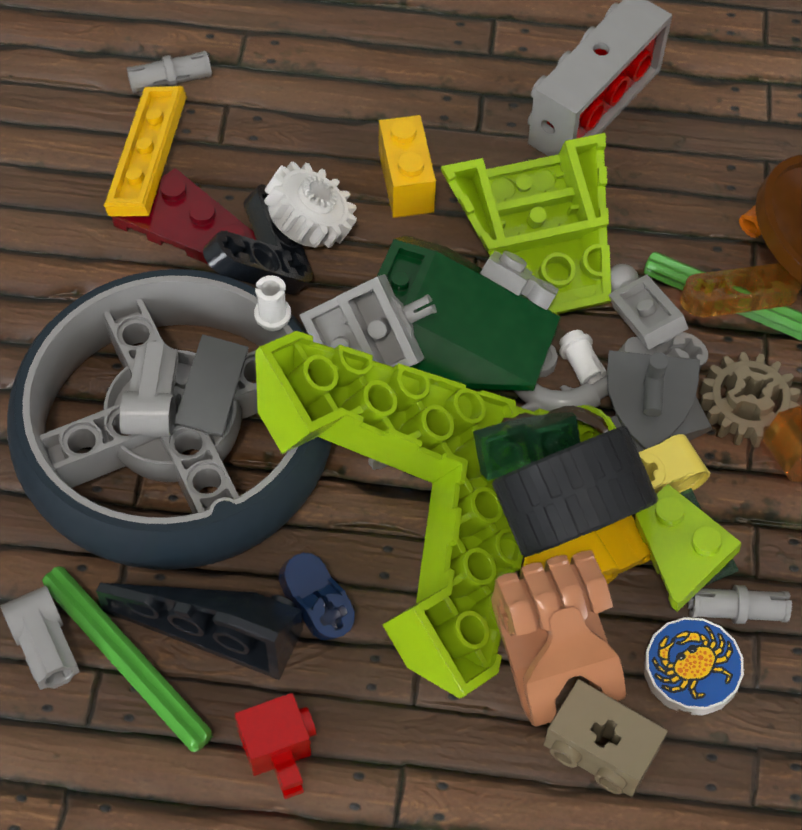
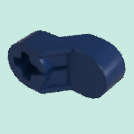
[279,553,355,640]

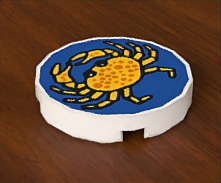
[644,617,744,715]

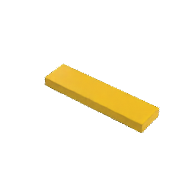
[104,86,186,216]

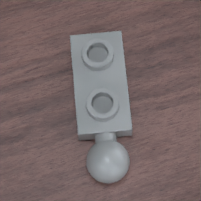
[608,264,688,350]

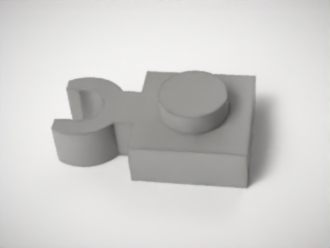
[480,251,559,310]

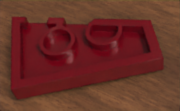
[112,168,256,265]

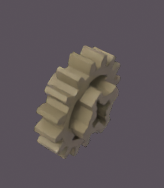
[699,352,801,448]

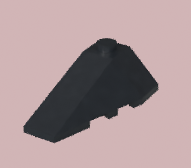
[96,583,303,680]

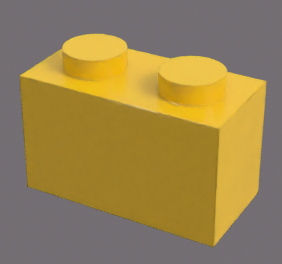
[379,115,436,218]

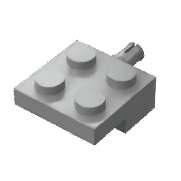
[299,274,437,367]

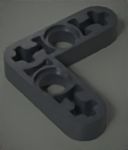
[203,184,313,295]

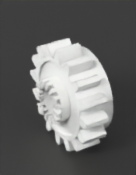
[264,162,357,248]

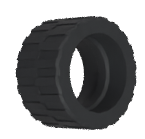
[492,426,658,557]

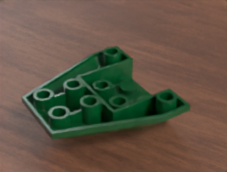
[377,235,561,391]

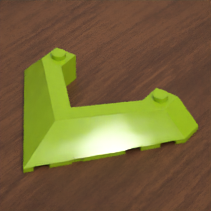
[255,331,550,699]

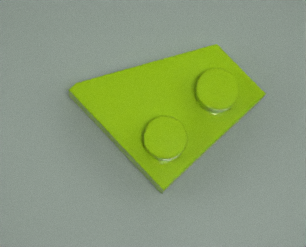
[635,484,742,612]

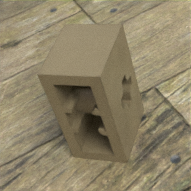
[544,679,668,797]

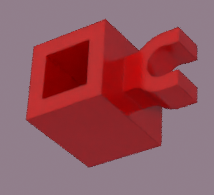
[234,693,317,800]

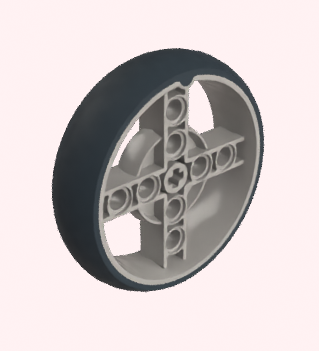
[7,269,332,570]

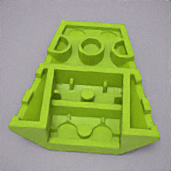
[441,133,611,315]

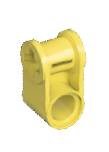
[638,434,710,495]

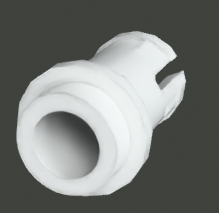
[254,275,291,331]
[559,330,607,385]

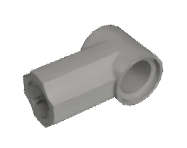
[119,341,179,437]
[0,585,80,690]

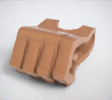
[491,551,626,727]

